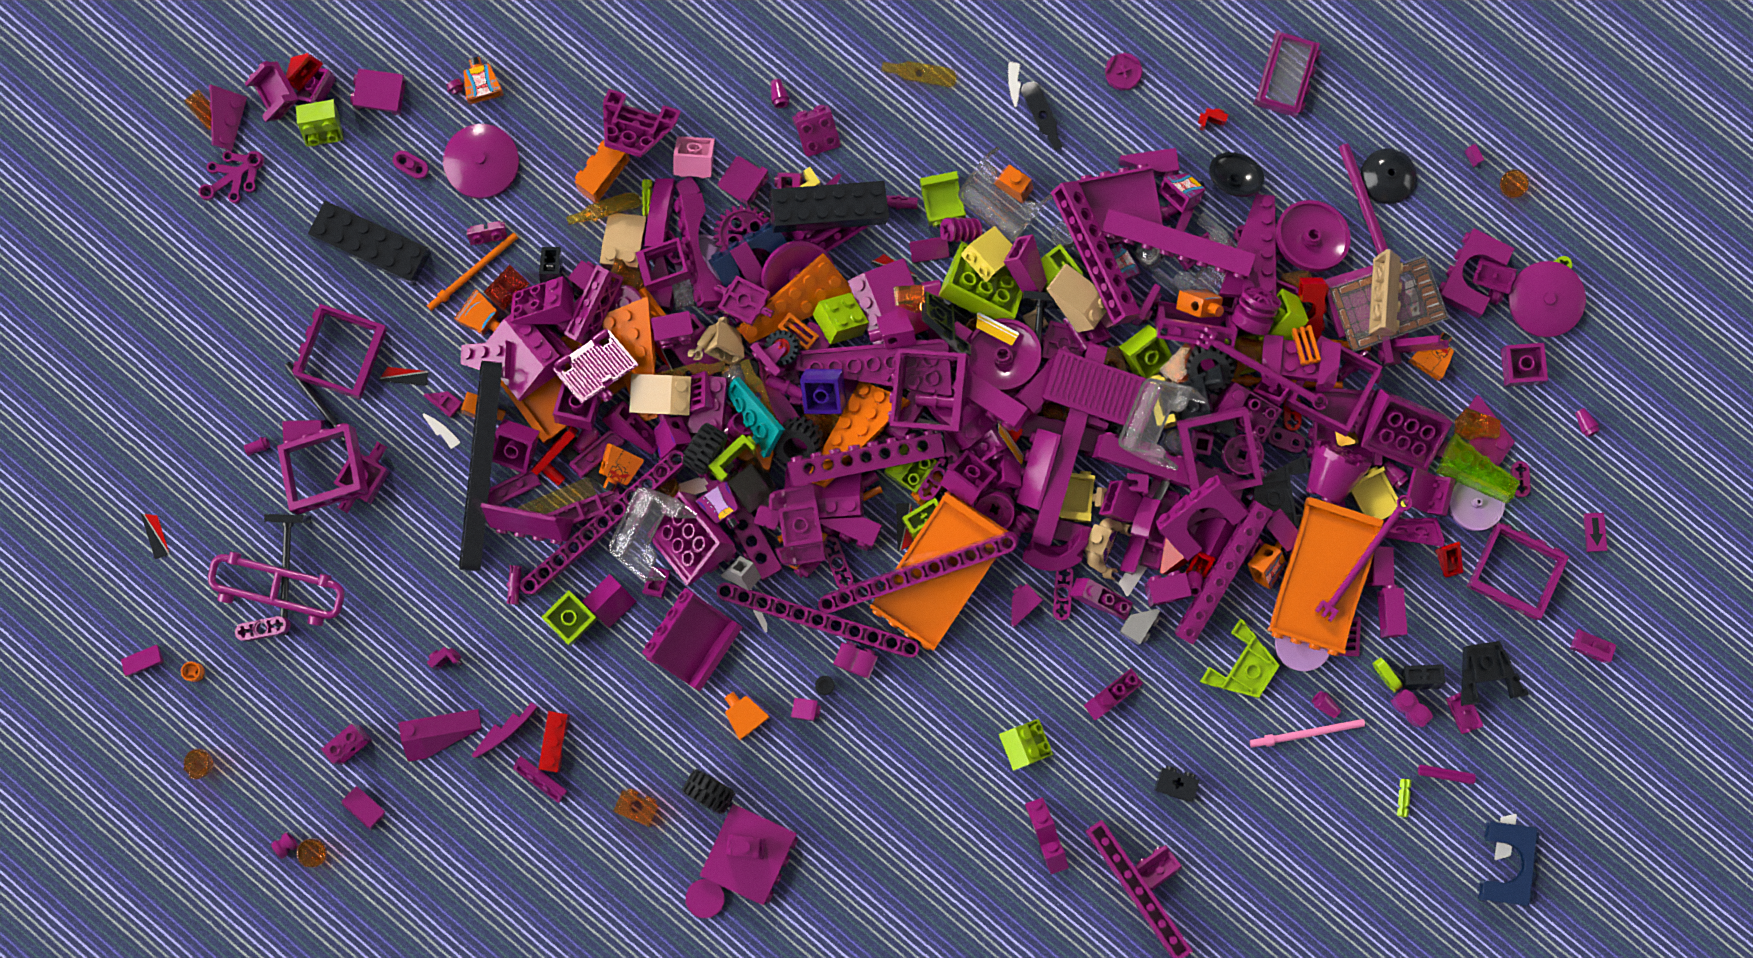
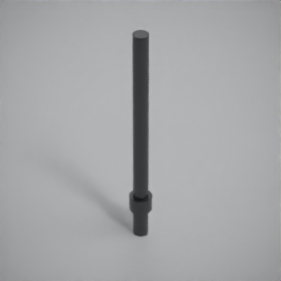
[284,362,346,444]

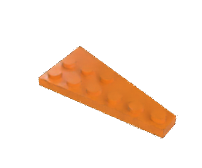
[736,253,854,344]
[602,296,659,422]
[809,381,911,488]

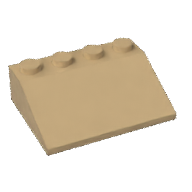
[1369,249,1403,336]

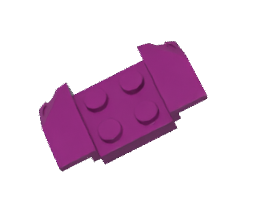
[1261,334,1341,394]
[769,484,826,566]

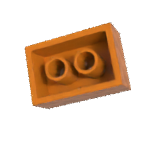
[575,140,630,204]

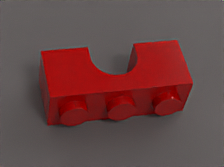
[1298,278,1329,338]
[538,711,570,773]

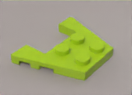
[1199,618,1280,698]

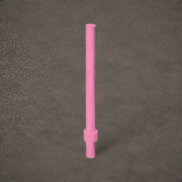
[1250,719,1365,748]

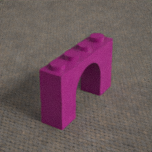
[1437,228,1515,318]
[1156,475,1249,561]

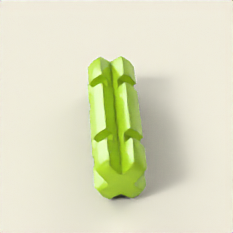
[642,179,653,217]
[1397,779,1412,817]

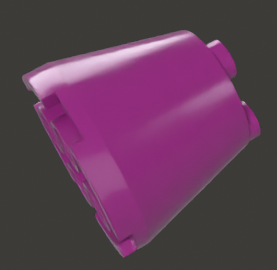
[1306,439,1371,504]

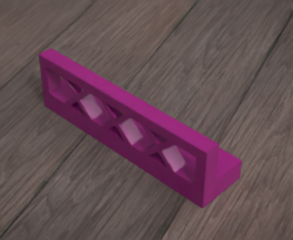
[564,265,624,344]

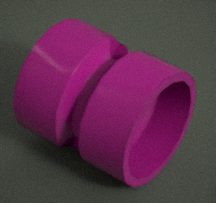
[723,413,752,447]

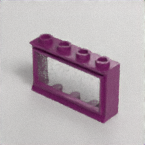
[1253,30,1321,118]

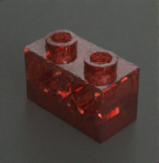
[484,265,530,311]

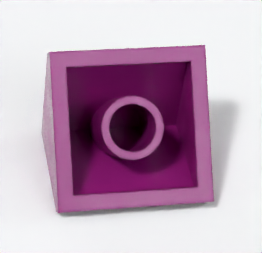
[295,68,336,104]
[1195,518,1236,560]
[582,574,637,628]

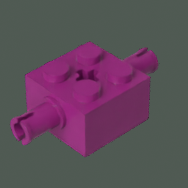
[334,442,390,514]

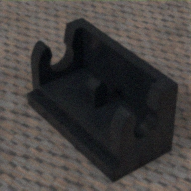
[1402,664,1445,690]

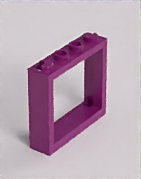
[1154,301,1237,349]
[292,304,387,400]
[1284,335,1383,437]
[888,348,969,433]
[1177,407,1265,492]
[277,423,368,515]
[1467,523,1569,620]

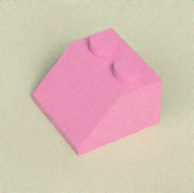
[673,136,715,178]

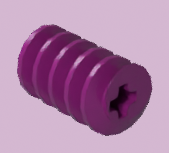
[940,218,983,242]

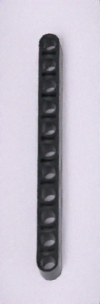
[459,360,502,571]

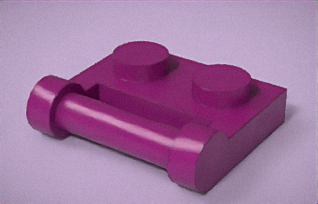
[1063,317,1111,352]

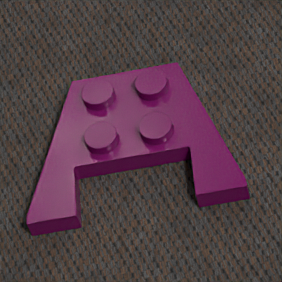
[1435,395,1515,474]

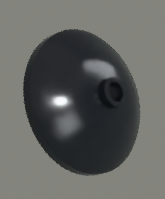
[1360,148,1417,204]
[1209,152,1265,197]

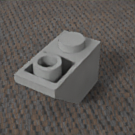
[721,556,761,591]
[1119,609,1160,645]

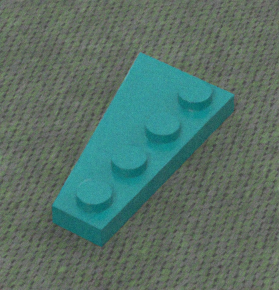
[727,377,785,458]

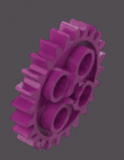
[713,204,769,261]

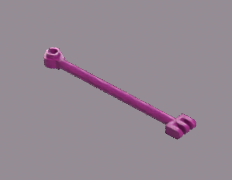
[1196,326,1328,410]
[1315,495,1412,622]

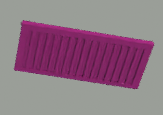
[1042,349,1157,432]

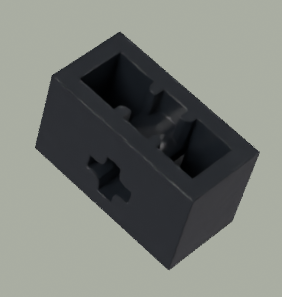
[539,247,562,284]
[1153,766,1200,803]

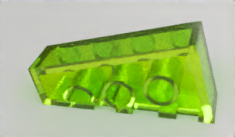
[1436,433,1520,504]

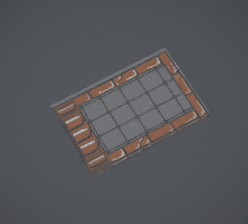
[1329,254,1449,352]

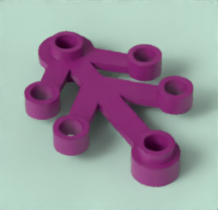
[198,151,264,204]

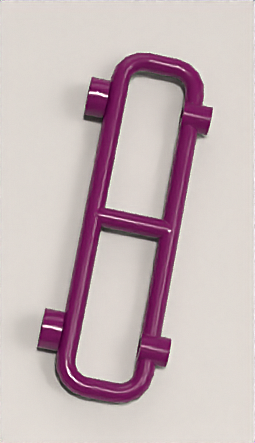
[208,551,344,626]

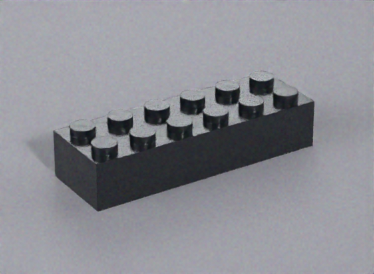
[768,181,889,233]
[308,201,431,286]

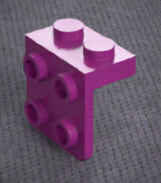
[792,105,841,157]
[718,156,769,206]
[1405,468,1456,516]

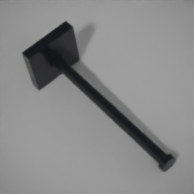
[1021,290,1059,371]
[264,514,311,635]

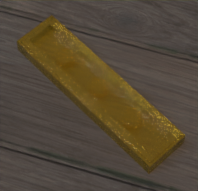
[518,477,597,514]

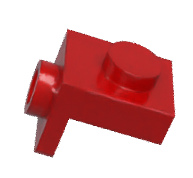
[1198,108,1228,131]

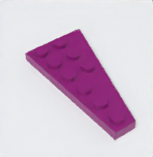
[1219,194,1276,298]

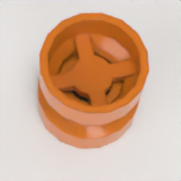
[181,661,205,682]

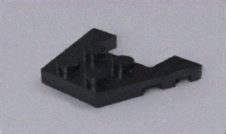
[921,291,971,357]
[1170,364,1238,437]
[1252,455,1309,528]
[1461,641,1529,706]

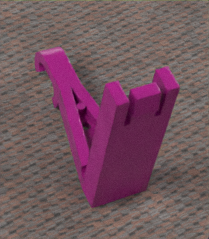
[1391,293,1449,353]

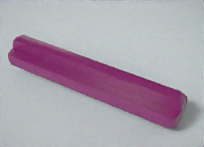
[1418,765,1476,784]

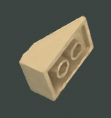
[600,212,647,272]
[1047,264,1107,333]
[629,374,691,416]

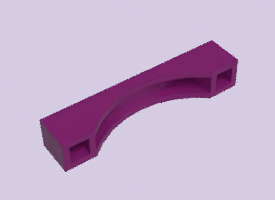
[674,193,723,308]

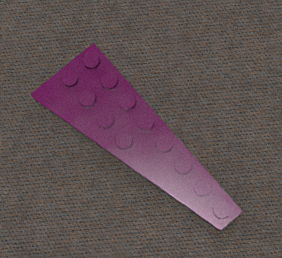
[796,339,953,396]

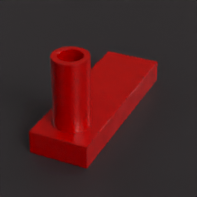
[531,426,578,486]

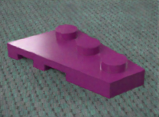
[209,84,247,151]
[1380,518,1445,547]

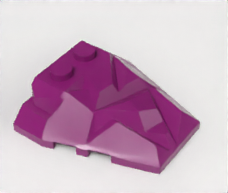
[603,89,681,157]

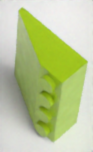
[939,242,1023,320]

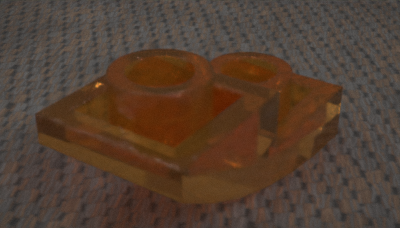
[184,89,212,131]

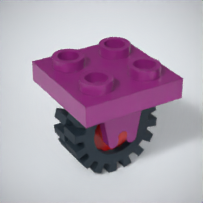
[751,330,801,376]

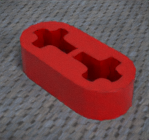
[1282,397,1302,432]

